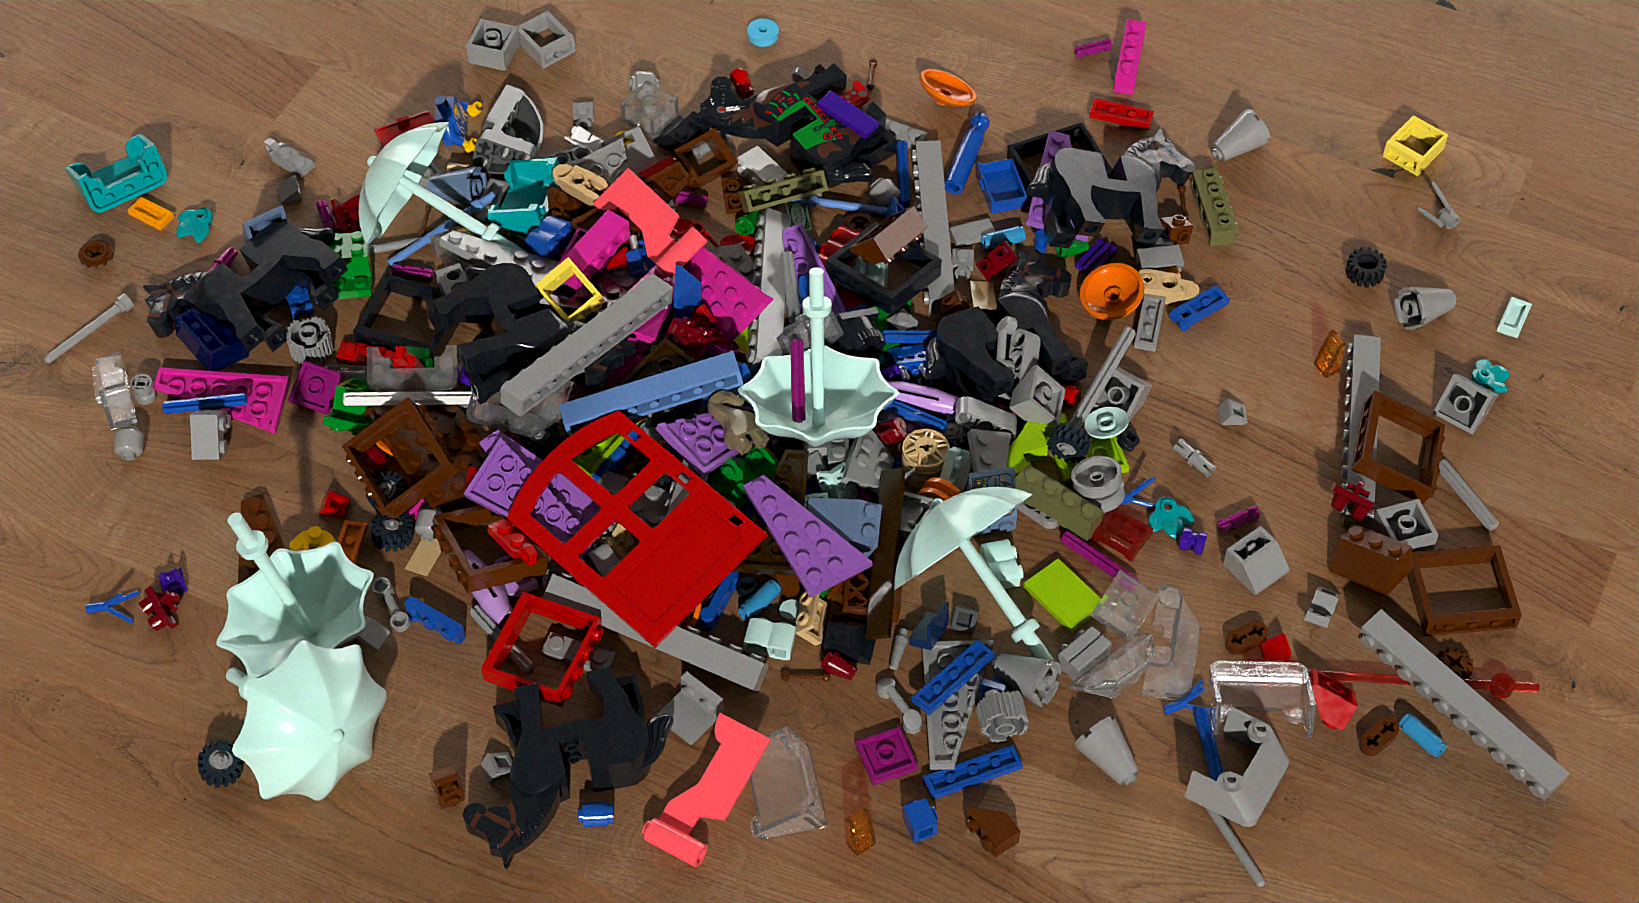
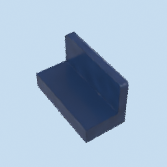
[909,601,949,650]

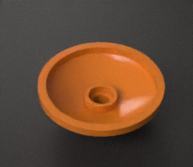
[919,69,976,107]
[1080,263,1145,320]

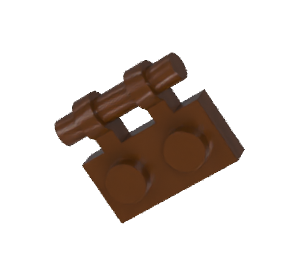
[547,187,586,222]

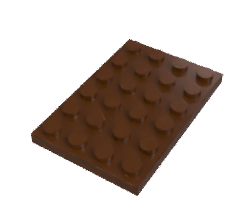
[364,385,488,509]

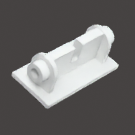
[565,126,603,153]

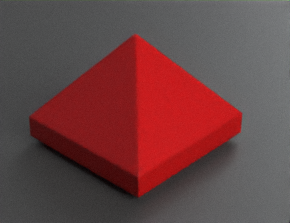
[606,247,628,271]

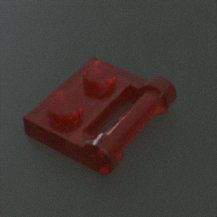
[1092,508,1153,562]

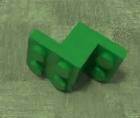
[328,231,373,299]
[323,377,394,436]
[707,446,780,522]

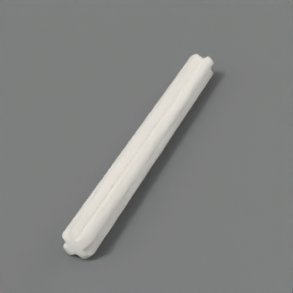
[343,391,476,406]

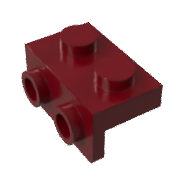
[331,194,361,234]

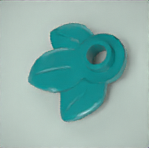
[176,207,213,244]
[1471,359,1510,393]
[1148,497,1194,540]

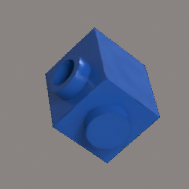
[902,798,938,843]

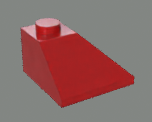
[1311,668,1358,731]

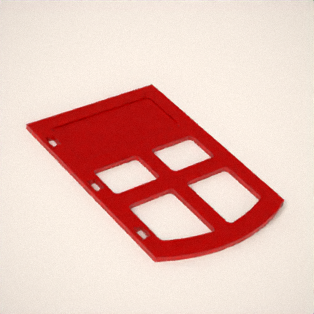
[507,410,767,648]

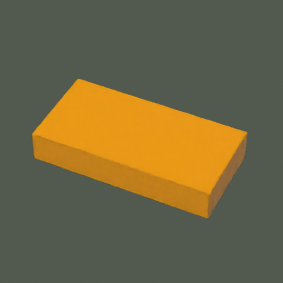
[127,196,175,231]

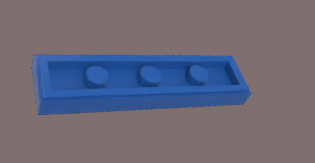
[912,639,995,715]
[922,744,1023,800]

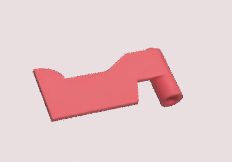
[593,168,708,278]
[642,713,771,868]

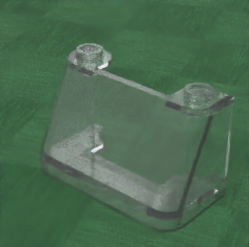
[367,345,462,392]
[1141,584,1201,701]
[750,726,827,840]

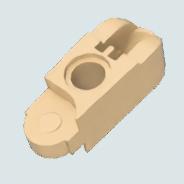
[552,164,609,208]
[1138,269,1200,306]

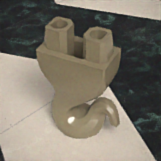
[707,390,769,455]

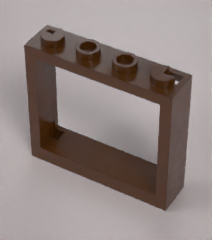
[1351,391,1445,504]
[342,397,459,520]
[431,505,548,593]
[1407,545,1522,636]

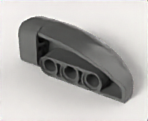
[472,84,543,174]

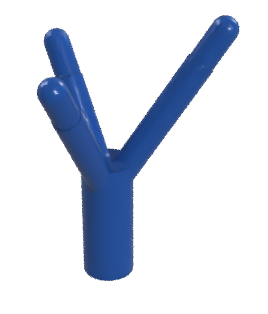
[1119,477,1155,508]
[86,591,140,623]
[1162,680,1215,715]

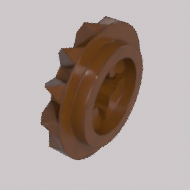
[843,213,876,233]
[78,240,114,269]
[1436,647,1474,681]

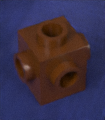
[1160,214,1193,246]
[939,289,972,318]

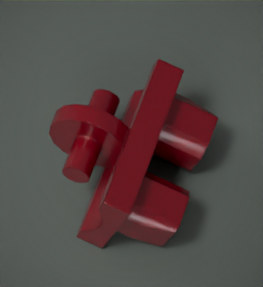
[975,241,1018,282]
[872,417,908,446]
[1331,480,1375,522]
[139,586,181,631]

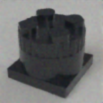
[825,307,886,359]

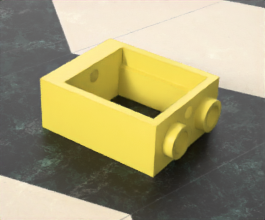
[1383,115,1448,176]
[535,257,605,323]

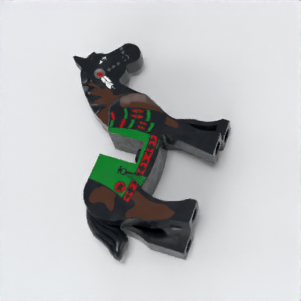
[693,63,898,188]

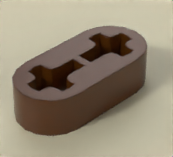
[1225,621,1268,655]
[1359,717,1400,756]

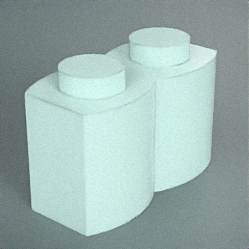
[980,539,1023,589]
[744,617,796,660]

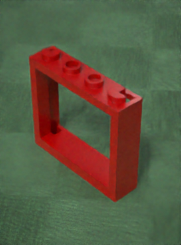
[481,592,604,708]

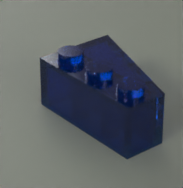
[174,308,249,371]

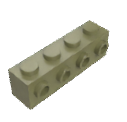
[738,167,829,212]
[1190,168,1239,246]
[1015,464,1104,541]

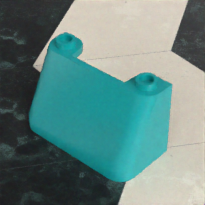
[65,133,168,213]
[487,158,565,236]

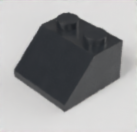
[653,111,710,159]

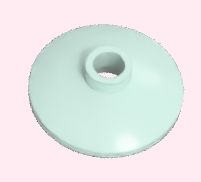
[1084,407,1129,439]

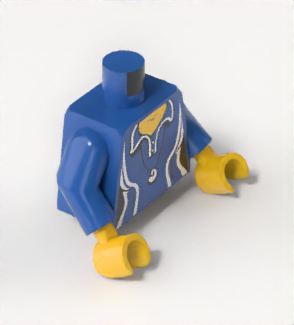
[434,95,482,153]

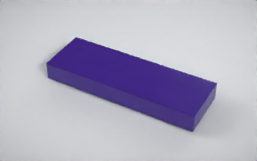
[817,91,879,139]

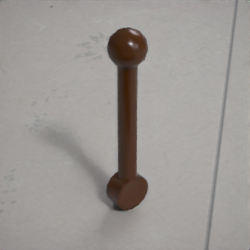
[866,59,877,90]
[1178,185,1189,220]
[418,204,431,237]
[781,670,831,682]

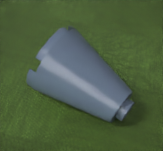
[427,166,488,207]

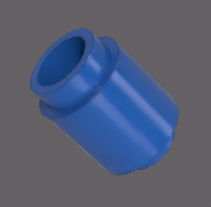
[578,801,614,827]

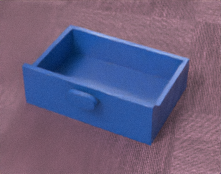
[976,159,1028,214]

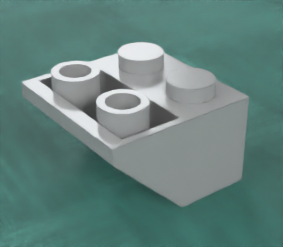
[1223,526,1290,596]

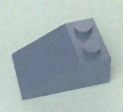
[806,498,882,557]

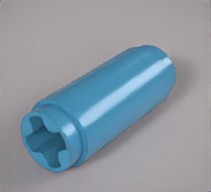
[981,226,1026,250]
[738,579,781,622]
[1399,713,1447,758]

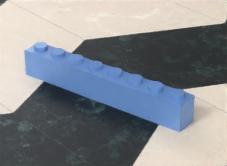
[559,351,744,437]

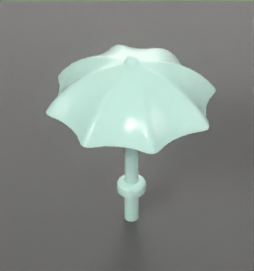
[359,122,526,252]
[738,268,899,447]
[894,487,1054,660]
[216,513,374,678]
[226,640,387,801]

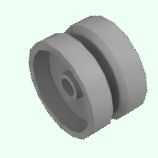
[1071,456,1125,513]

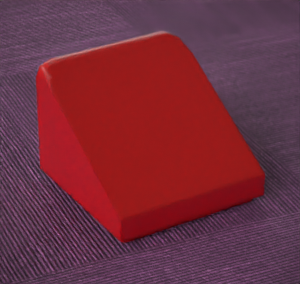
[319,490,350,519]
[1259,633,1291,665]

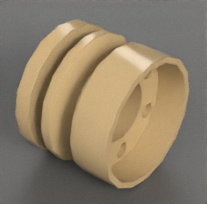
[901,429,950,489]

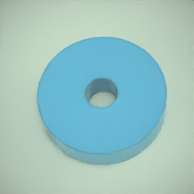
[747,19,779,47]

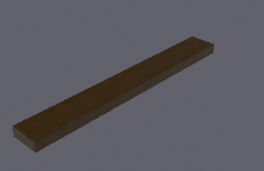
[866,468,906,640]

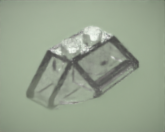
[1068,633,1153,699]

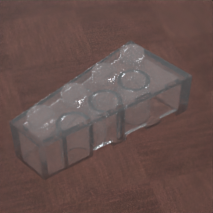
[91,352,138,430]

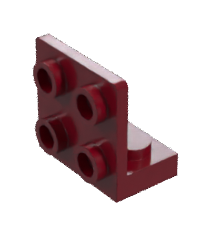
[664,317,729,362]

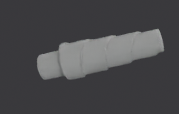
[889,628,909,670]

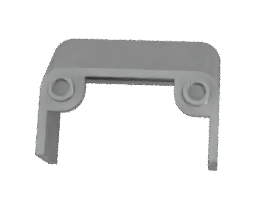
[1184,707,1289,827]

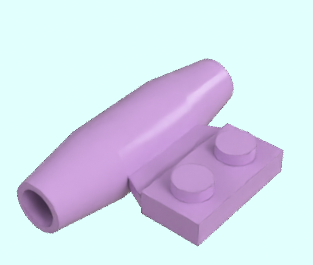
[886,381,960,435]
[463,550,538,627]

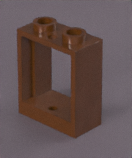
[672,128,738,191]

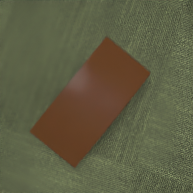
[721,176,744,214]

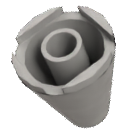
[1212,109,1270,161]
[1394,287,1456,330]
[992,653,1062,707]
[1074,715,1139,786]

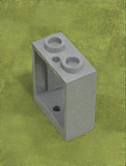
[517,11,576,68]

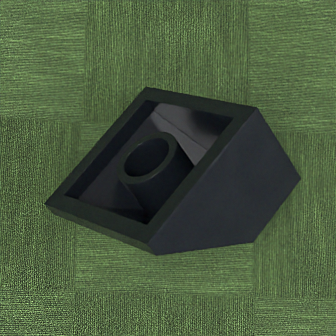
[824,615,877,665]

